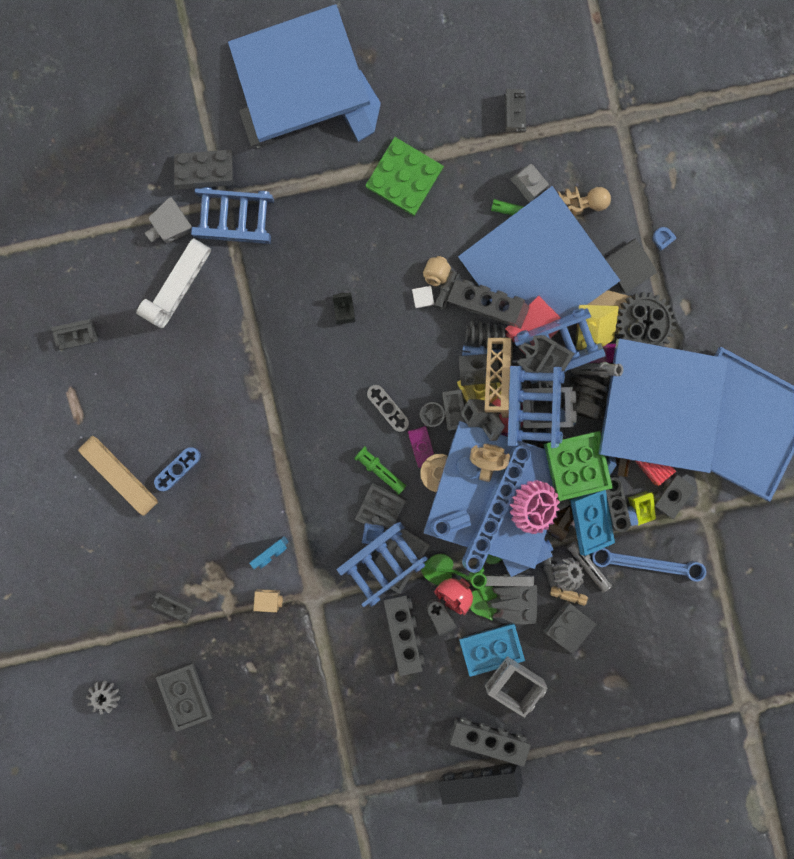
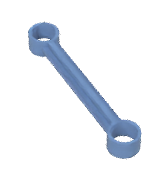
[591,548,706,582]

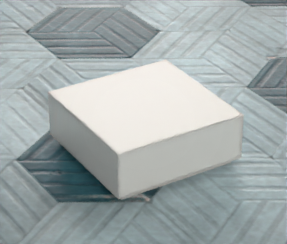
[412,286,434,309]

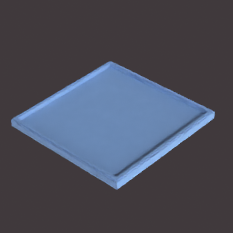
[228,4,370,142]
[458,186,620,318]
[598,339,728,473]
[711,347,794,502]
[423,421,553,569]

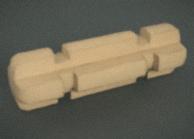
[550,586,588,606]

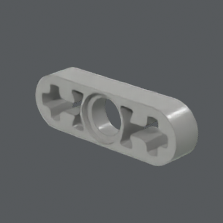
[367,385,409,432]
[484,574,534,586]

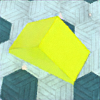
[628,491,656,526]

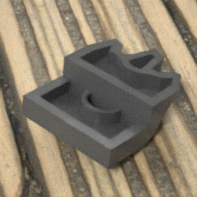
[517,335,575,387]
[487,585,537,624]

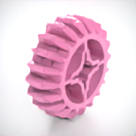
[509,480,560,534]

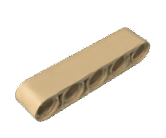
[78,436,158,516]

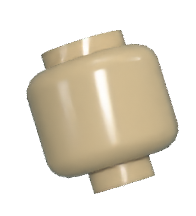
[423,256,451,286]

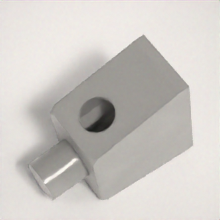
[510,164,549,203]
[145,197,192,243]

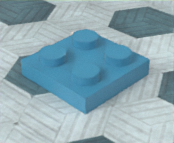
[249,536,289,569]

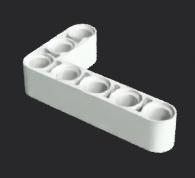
[136,238,211,328]

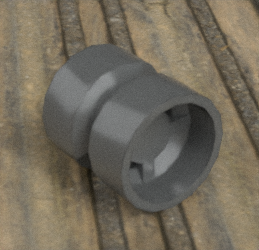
[419,402,445,427]

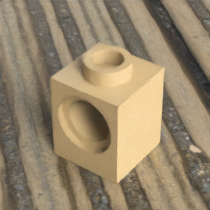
[254,589,283,612]

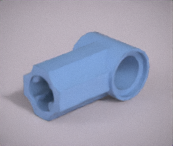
[430,509,471,537]

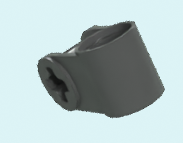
[426,598,457,637]

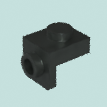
[333,293,356,325]

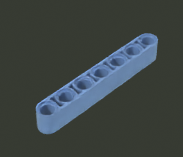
[462,445,531,573]

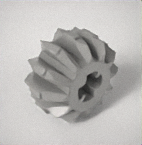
[552,558,584,591]
[86,680,120,715]

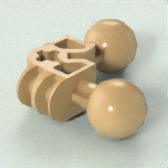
[557,187,611,216]

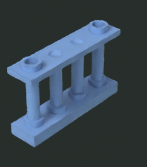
[191,187,274,244]
[514,308,606,384]
[508,366,565,448]
[336,522,428,607]

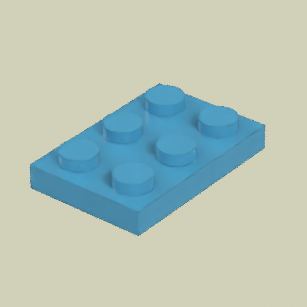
[570,490,615,556]
[459,624,525,677]

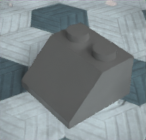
[543,601,597,654]

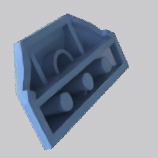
[341,70,381,142]

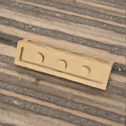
[485,338,513,418]

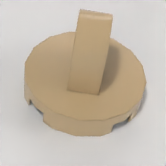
[470,444,510,482]
[420,454,448,492]

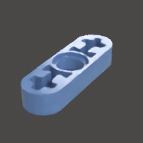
[154,447,201,491]

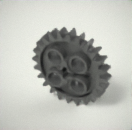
[615,292,676,347]

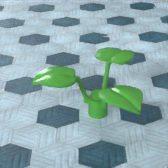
[421,554,502,620]

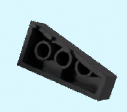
[438,763,523,805]

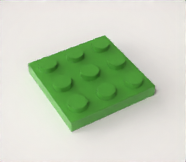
[365,137,444,216]
[544,431,612,501]

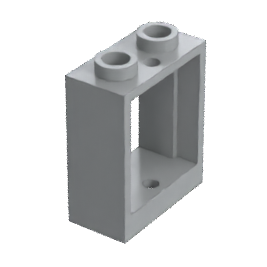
[522,387,577,428]
[485,656,547,718]

